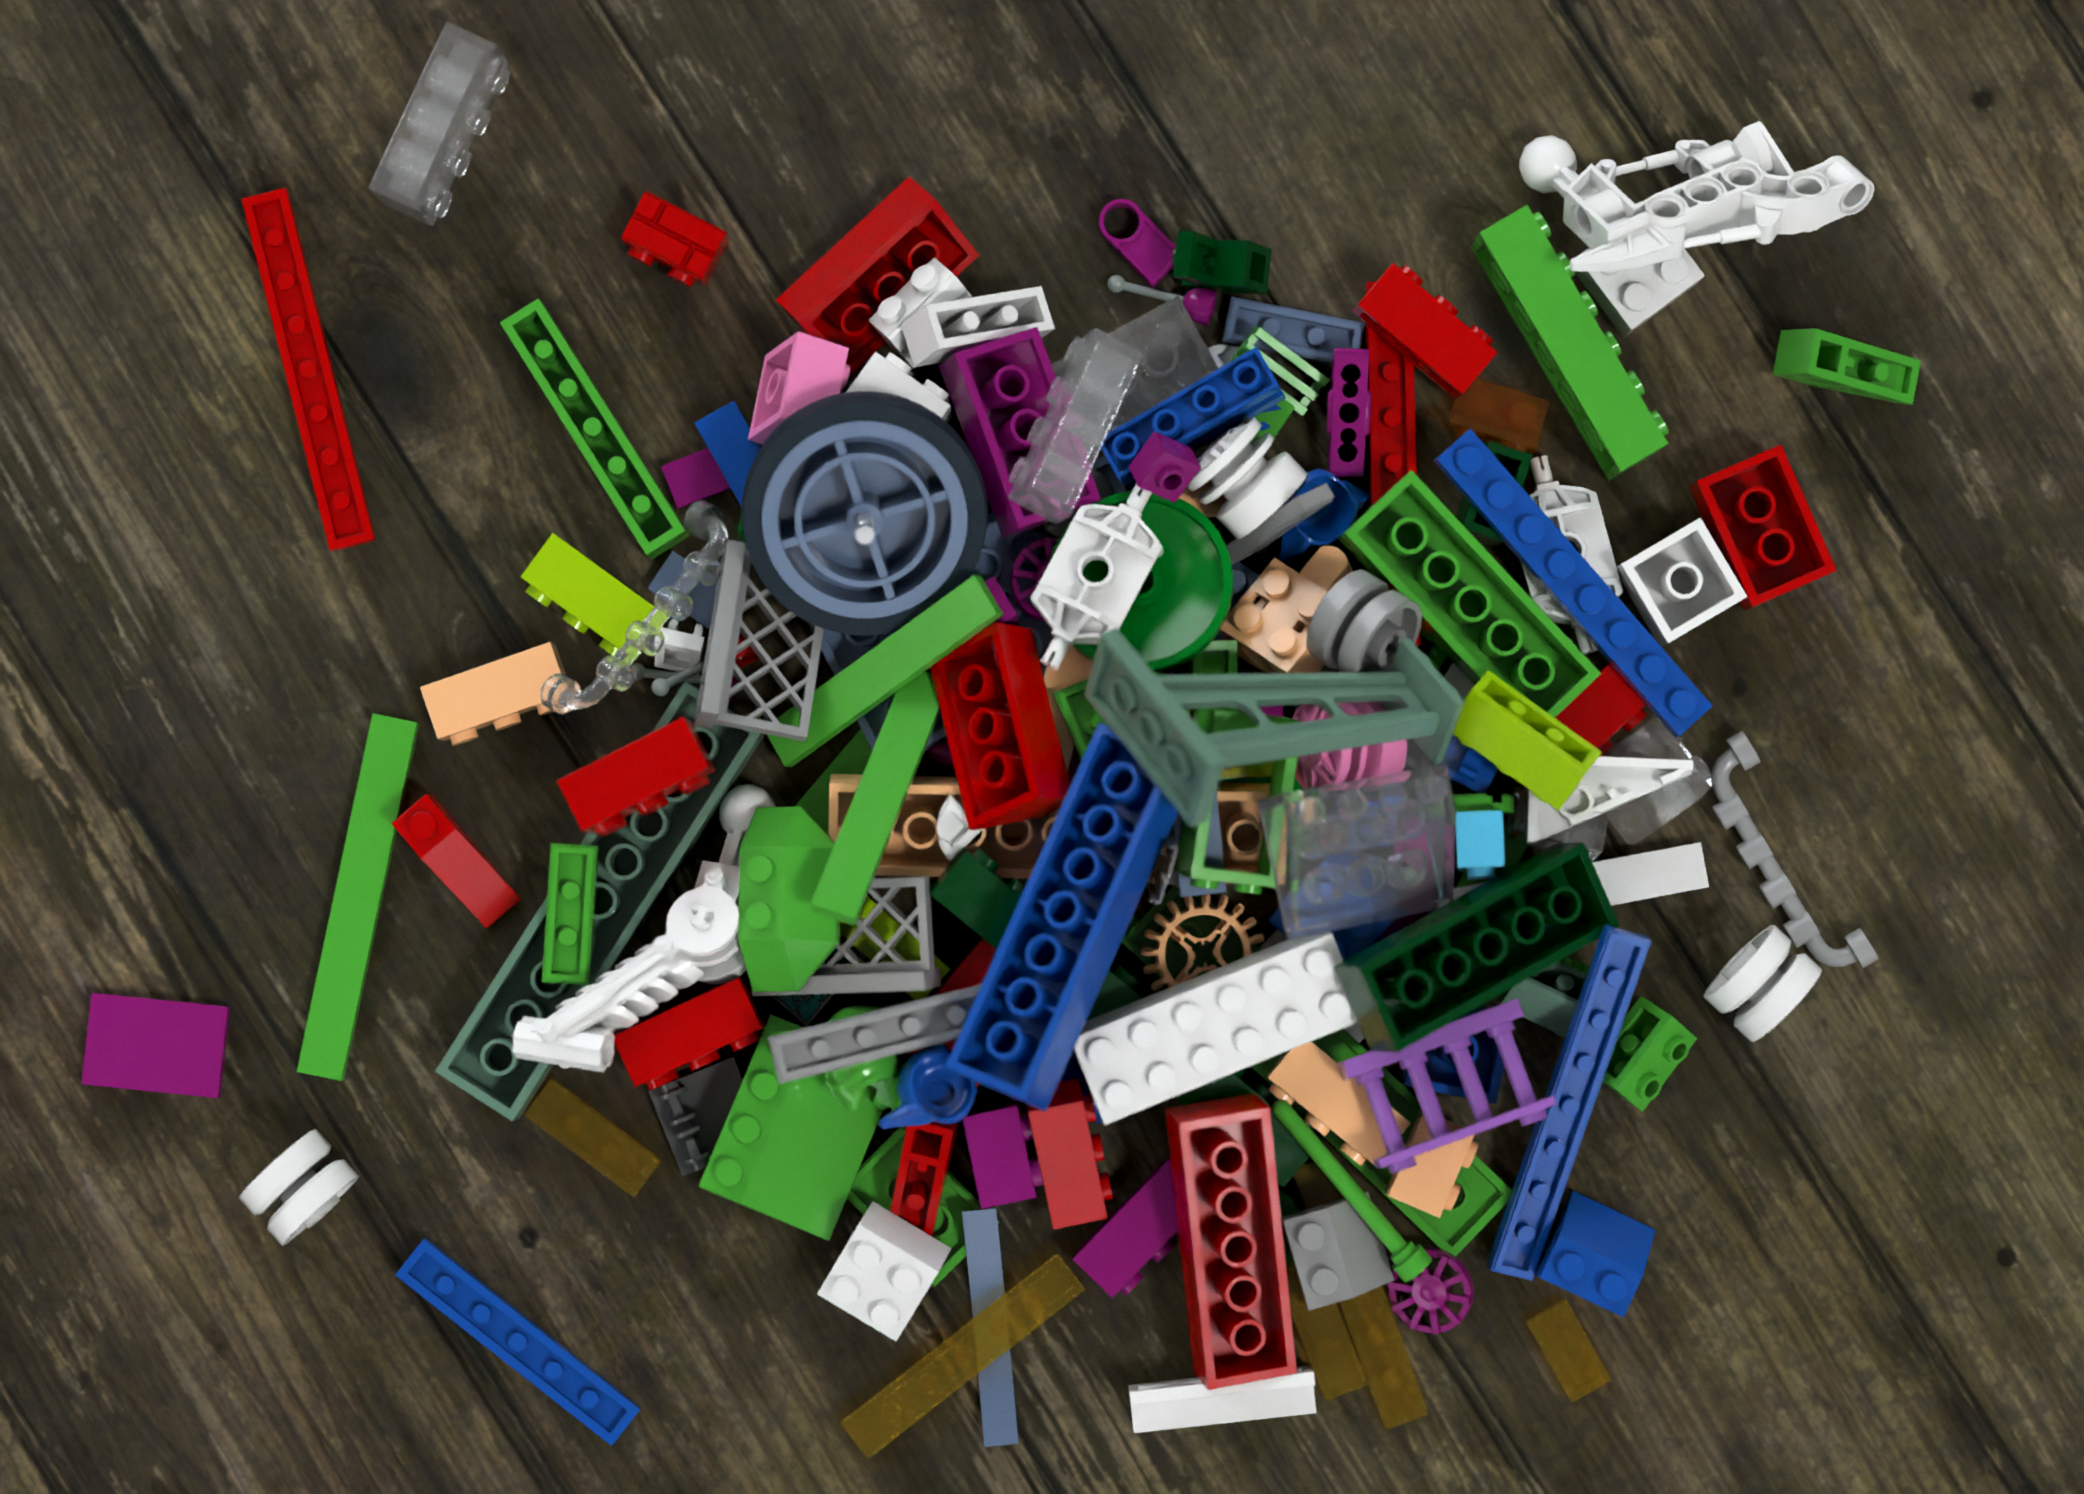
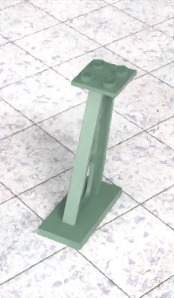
[1084,628,1465,828]

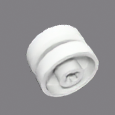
[1704,925,1822,1042]
[239,1129,359,1246]

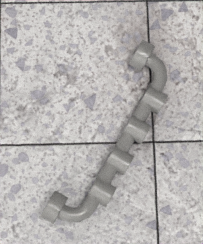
[1711,731,1878,969]

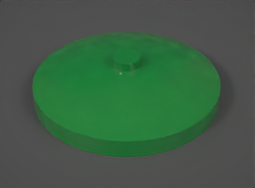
[1049,491,1233,673]

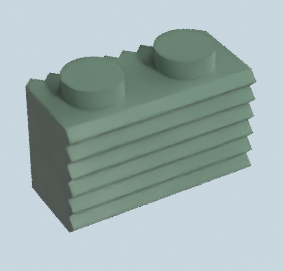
[1499,961,1586,1037]

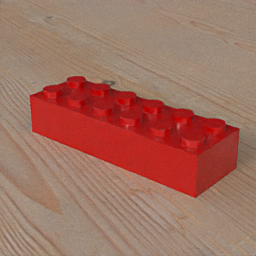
[1165,1093,1297,1390]

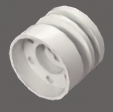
[1187,416,1307,540]

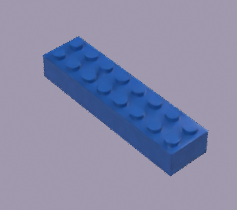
[945,722,1178,1112]

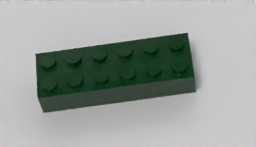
[1334,842,1620,1053]

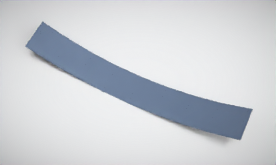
[962,1208,1019,1447]

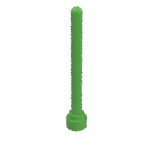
[1272,1099,1432,1283]

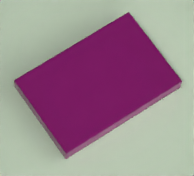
[81,993,231,1098]

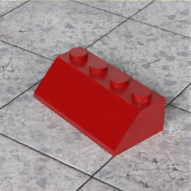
[776,177,980,376]
[930,622,1070,830]

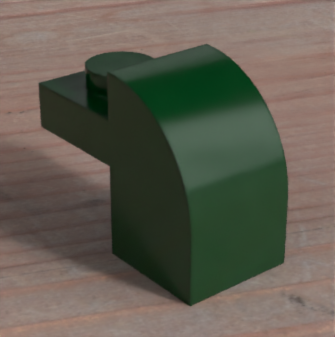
[1172,231,1272,294]

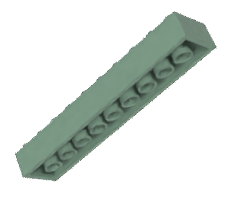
[435,681,765,1121]

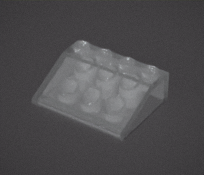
[1258,764,1456,940]

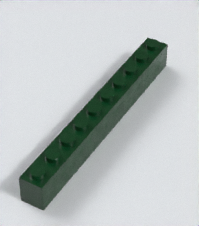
[930,847,1315,1187]

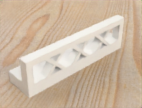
[1128,1365,1317,1433]

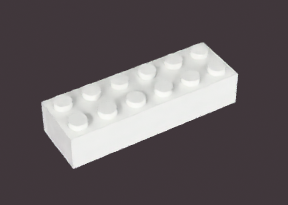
[1073,925,1358,1125]

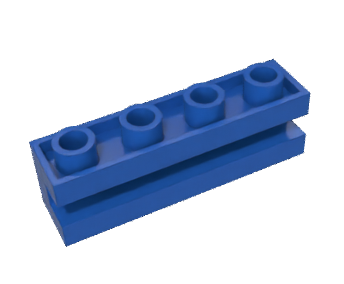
[1096,347,1286,491]

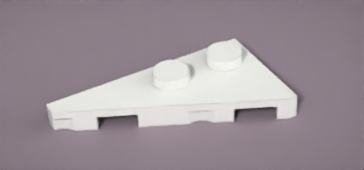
[1526,756,1693,844]

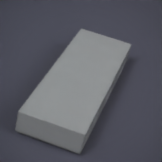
[1226,483,1335,565]

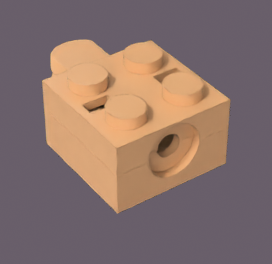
[1220,546,1353,674]

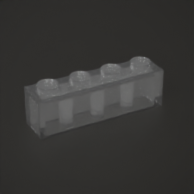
[1008,327,1143,524]

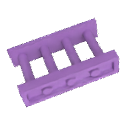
[1338,998,1557,1174]

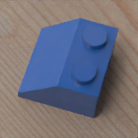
[1535,1190,1656,1318]

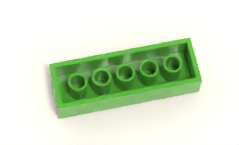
[1470,205,1669,481]
[1337,470,1601,718]

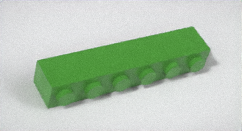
[500,298,690,560]

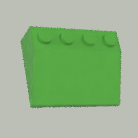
[699,1014,883,1241]

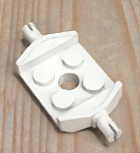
[1521,455,1623,655]
[1030,483,1164,671]

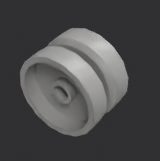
[1306,569,1422,673]

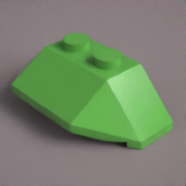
[738,806,840,992]

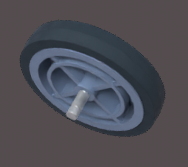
[741,391,988,635]

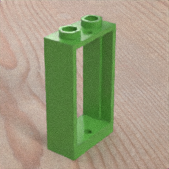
[1176,708,1303,894]

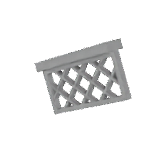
[693,539,824,742]
[751,876,941,996]

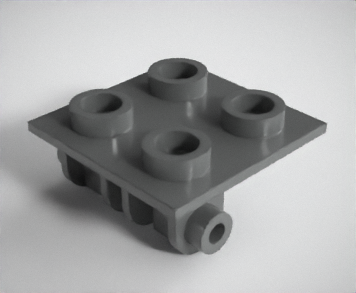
[648,1057,743,1176]

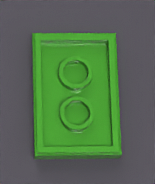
[847,1127,1000,1287]

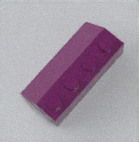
[939,327,1101,538]

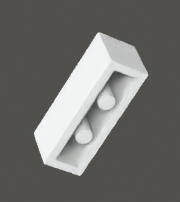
[901,286,1055,367]

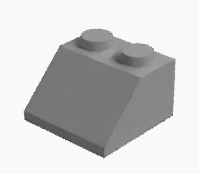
[1281,1191,1394,1311]

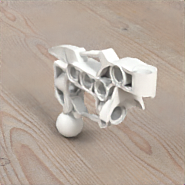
[1519,121,1874,272]

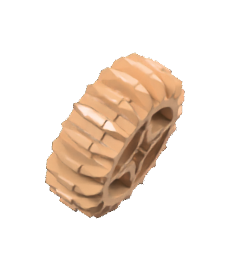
[1141,894,1264,991]

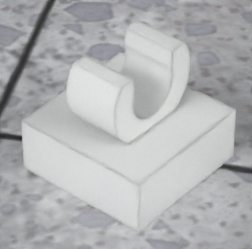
[654,618,705,675]

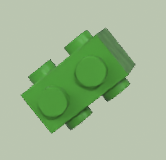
[1602,996,1697,1112]

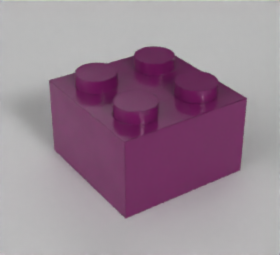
[963,1102,1043,1209]

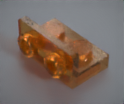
[1445,378,1550,455]

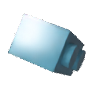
[1455,810,1505,880]

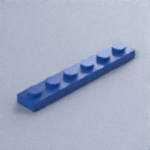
[395,1238,642,1446]

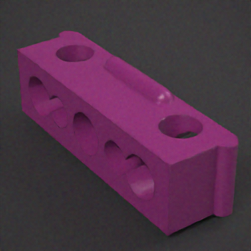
[1326,348,1371,477]

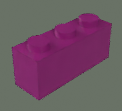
[1072,1157,1178,1298]

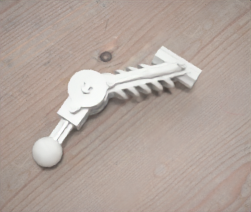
[512,784,776,1073]

